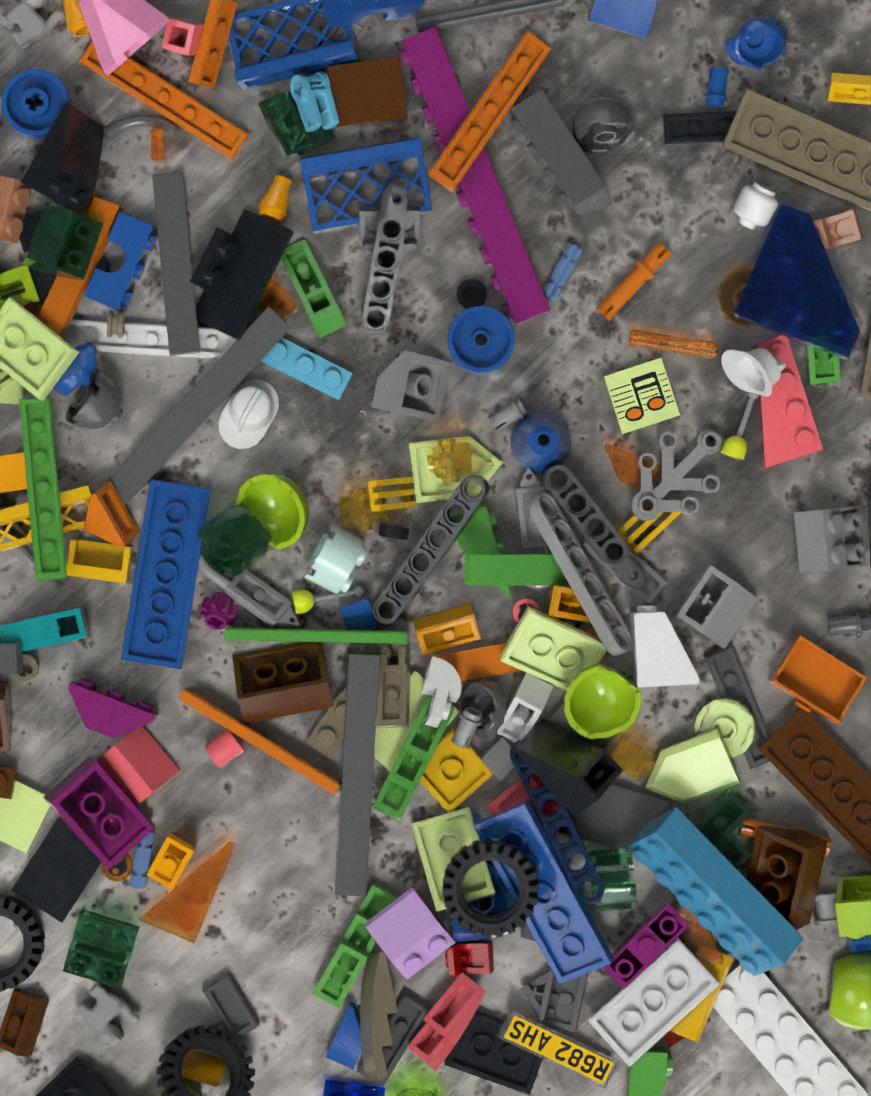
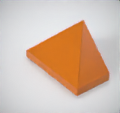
[83,480,139,548]

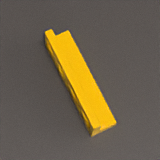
[0,485,91,552]

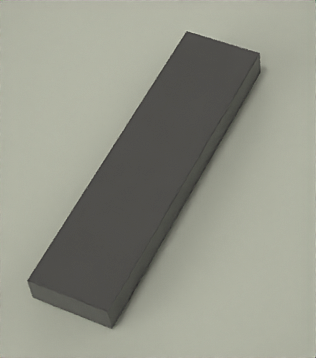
[704,645,770,769]

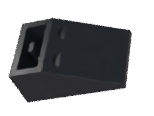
[513,718,624,817]

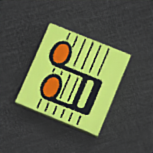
[603,358,680,434]

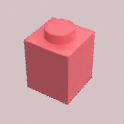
[162,18,204,56]

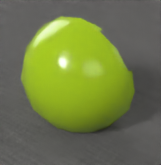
[236,472,310,550]
[564,664,641,740]
[827,953,871,1030]

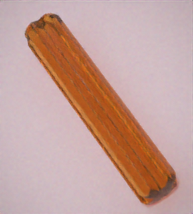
[629,330,719,359]

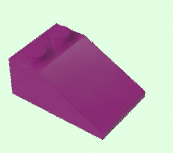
[43,757,154,869]

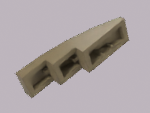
[360,952,398,1081]

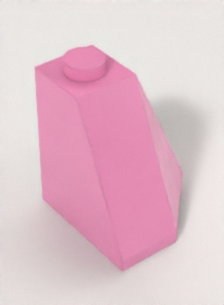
[78,0,170,76]

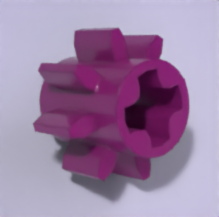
[199,592,239,630]

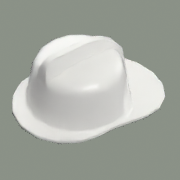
[721,348,786,397]
[218,379,279,449]

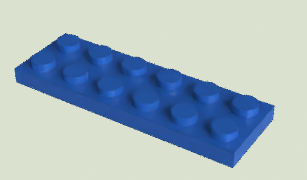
[121,479,211,669]
[473,800,614,984]

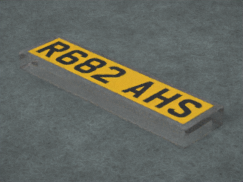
[497,1009,619,1088]

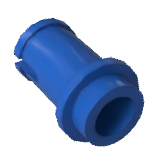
[703,67,729,108]

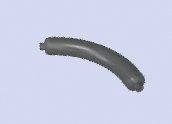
[103,115,179,140]

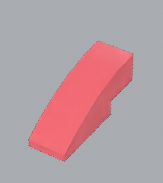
[407,972,485,1071]

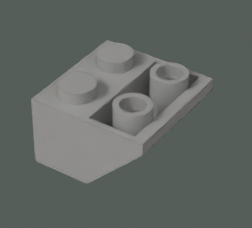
[794,506,866,573]
[674,565,758,649]

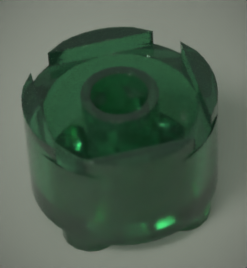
[198,504,272,577]
[588,848,638,913]

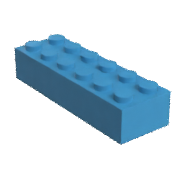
[627,807,804,976]

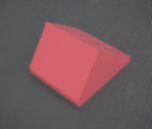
[97,726,180,806]

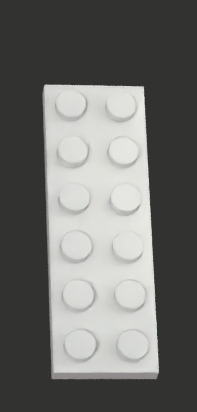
[714,963,868,1096]

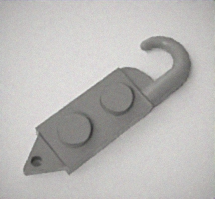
[515,468,552,590]
[198,547,300,629]

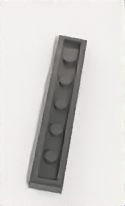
[152,172,201,356]

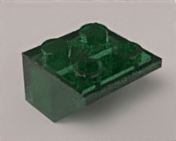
[21,201,104,281]

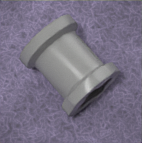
[814,891,838,926]

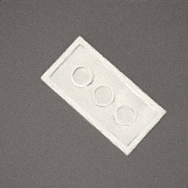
[588,938,720,1067]

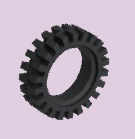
[442,838,539,938]
[0,894,45,992]
[156,1025,255,1096]

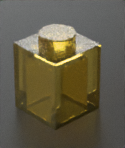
[609,734,656,781]

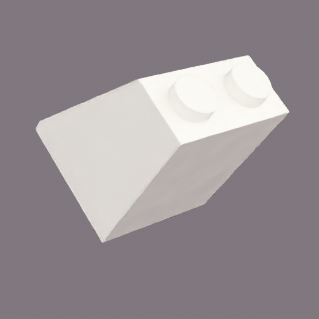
[630,605,700,687]

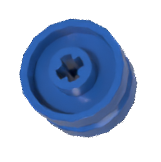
[2,69,73,141]
[447,306,515,375]

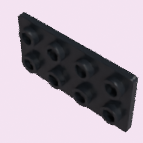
[190,210,293,340]

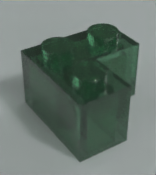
[692,788,752,870]

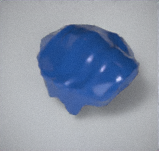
[725,17,788,71]
[53,342,97,397]

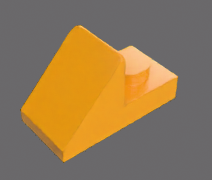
[146,833,197,890]

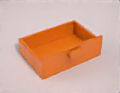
[769,636,867,724]

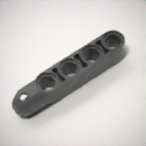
[361,181,408,333]
[542,465,647,590]

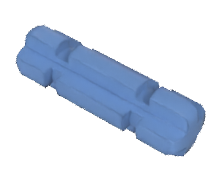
[543,243,582,301]
[130,830,155,889]

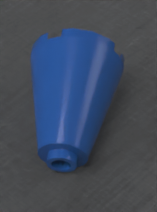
[511,412,571,473]

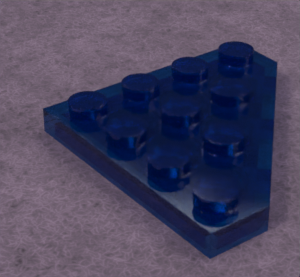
[734,204,860,361]

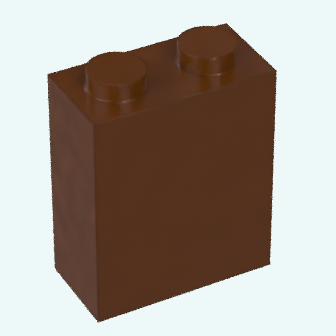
[327,56,408,131]

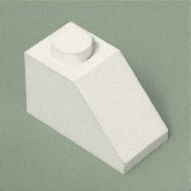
[497,673,554,743]

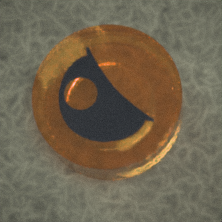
[102,853,133,882]

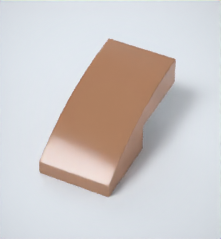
[793,209,865,257]

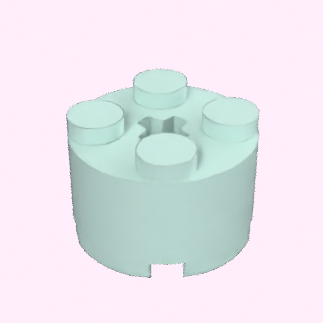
[304,523,368,594]

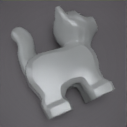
[0,0,65,50]
[73,983,140,1047]

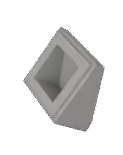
[479,736,521,781]

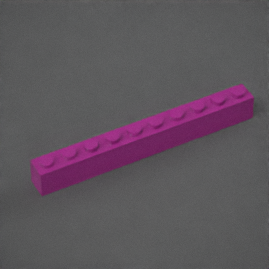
[398,27,550,326]

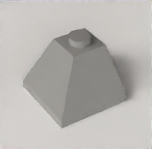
[372,350,451,422]

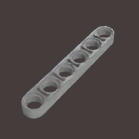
[528,492,633,656]

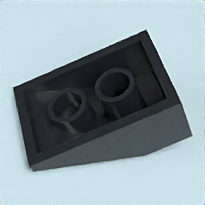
[21,102,105,217]

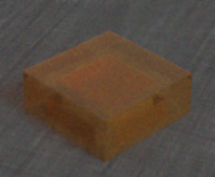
[151,129,166,163]

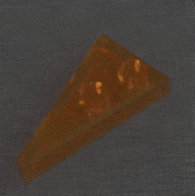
[140,841,236,943]

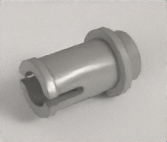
[488,398,528,433]
[451,707,483,748]

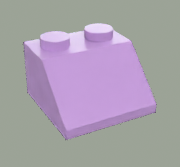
[364,887,456,980]

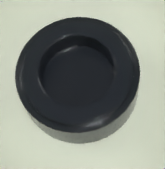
[456,279,487,309]
[378,524,410,540]

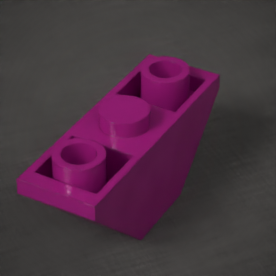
[68,678,158,739]
[603,903,689,989]

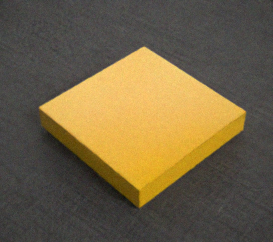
[420,728,494,813]

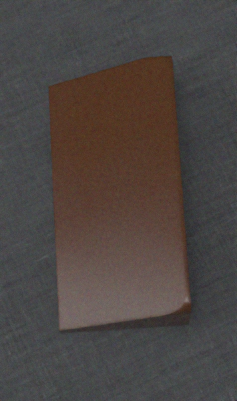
[0,988,49,1056]

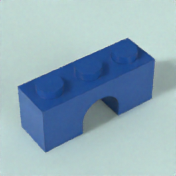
[321,0,424,28]
[84,211,158,312]

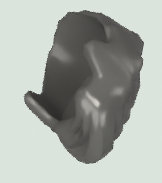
[458,677,507,742]

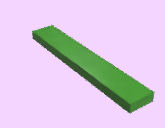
[19,396,67,581]
[224,627,410,644]

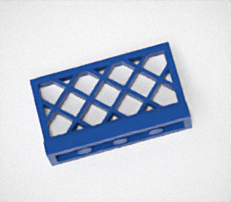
[229,0,360,90]
[300,137,432,231]

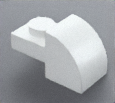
[421,656,462,728]

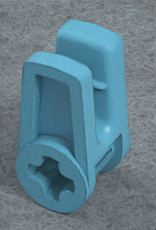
[290,72,339,132]

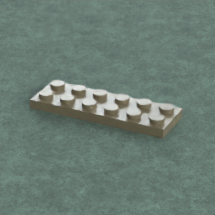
[721,89,871,211]

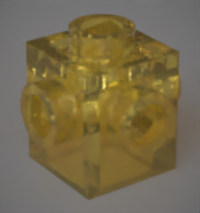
[427,439,473,484]
[337,487,389,532]

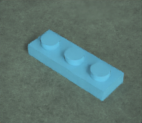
[261,338,353,400]

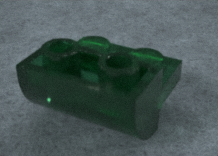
[257,90,335,161]
[63,909,140,989]

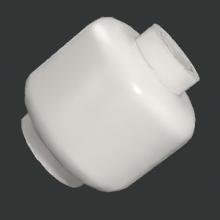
[733,182,779,229]

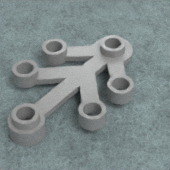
[631,429,722,521]

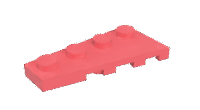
[756,334,823,468]

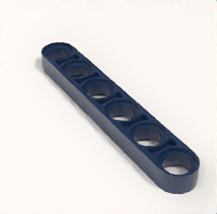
[510,740,605,904]

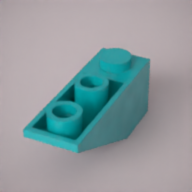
[0,607,91,652]

